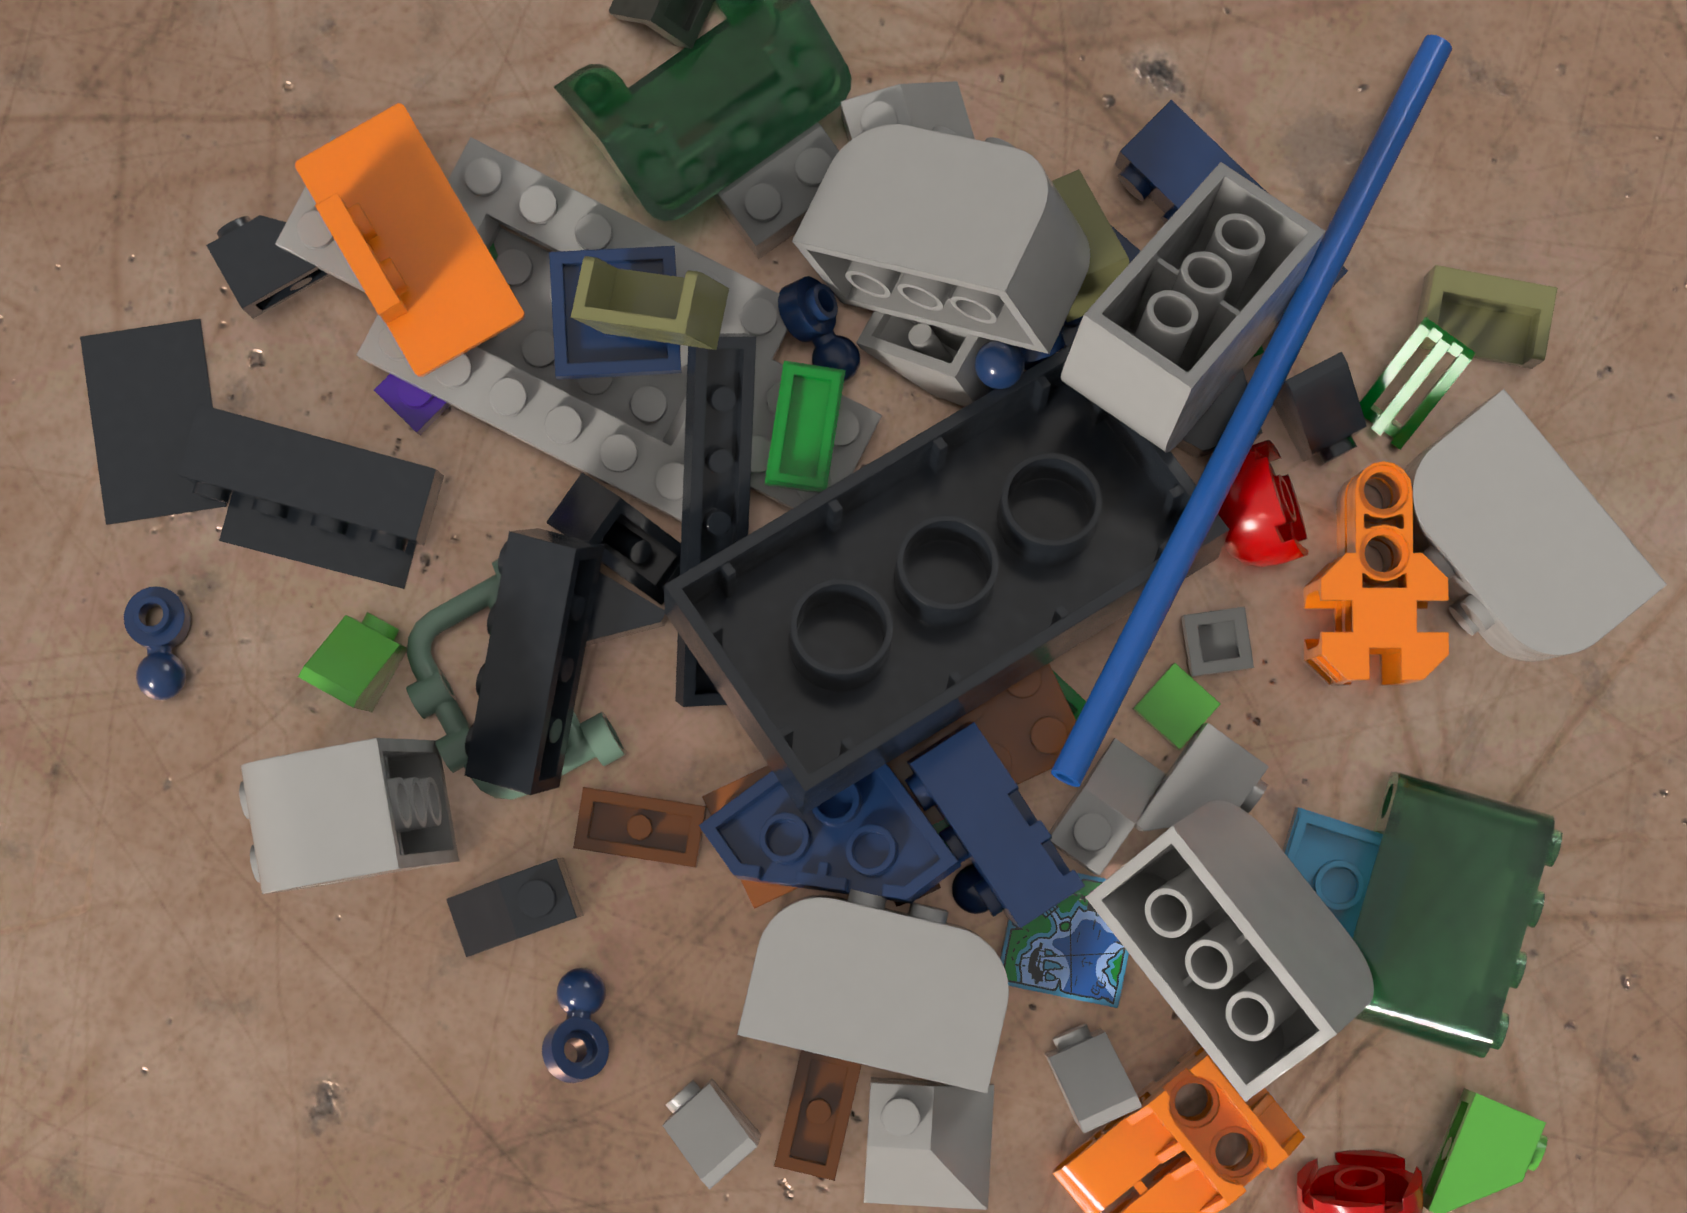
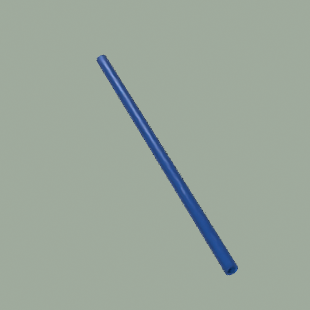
[1051,35,1452,787]

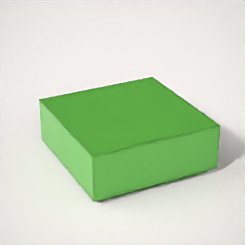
[1133,663,1221,750]

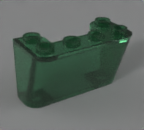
[1352,772,1563,1059]

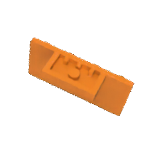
[295,103,525,377]

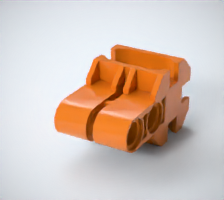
[1303,461,1449,685]
[1052,1043,1305,1213]

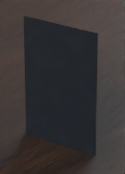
[80,319,227,525]
[219,493,417,589]

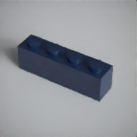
[1115,100,1348,328]

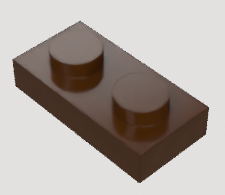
[573,787,706,868]
[774,1050,862,1181]

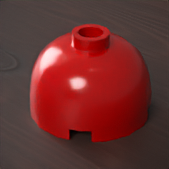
[1218,440,1308,567]
[1297,1150,1423,1213]

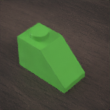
[298,612,407,712]
[1423,1088,1548,1213]

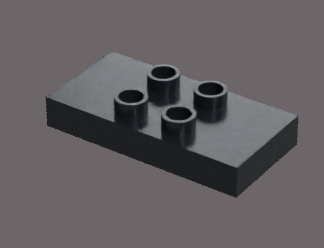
[664,343,1229,815]

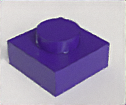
[374,374,451,435]

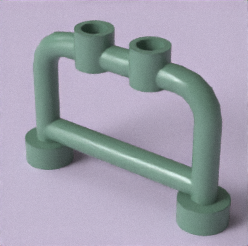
[406,559,626,800]

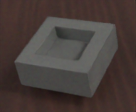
[1181,606,1254,677]

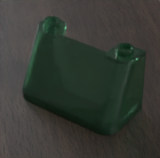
[554,0,852,221]

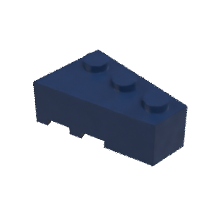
[905,721,1085,928]

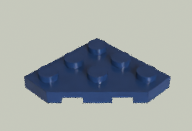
[699,763,962,903]

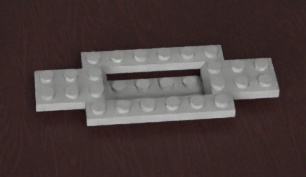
[275,135,882,522]

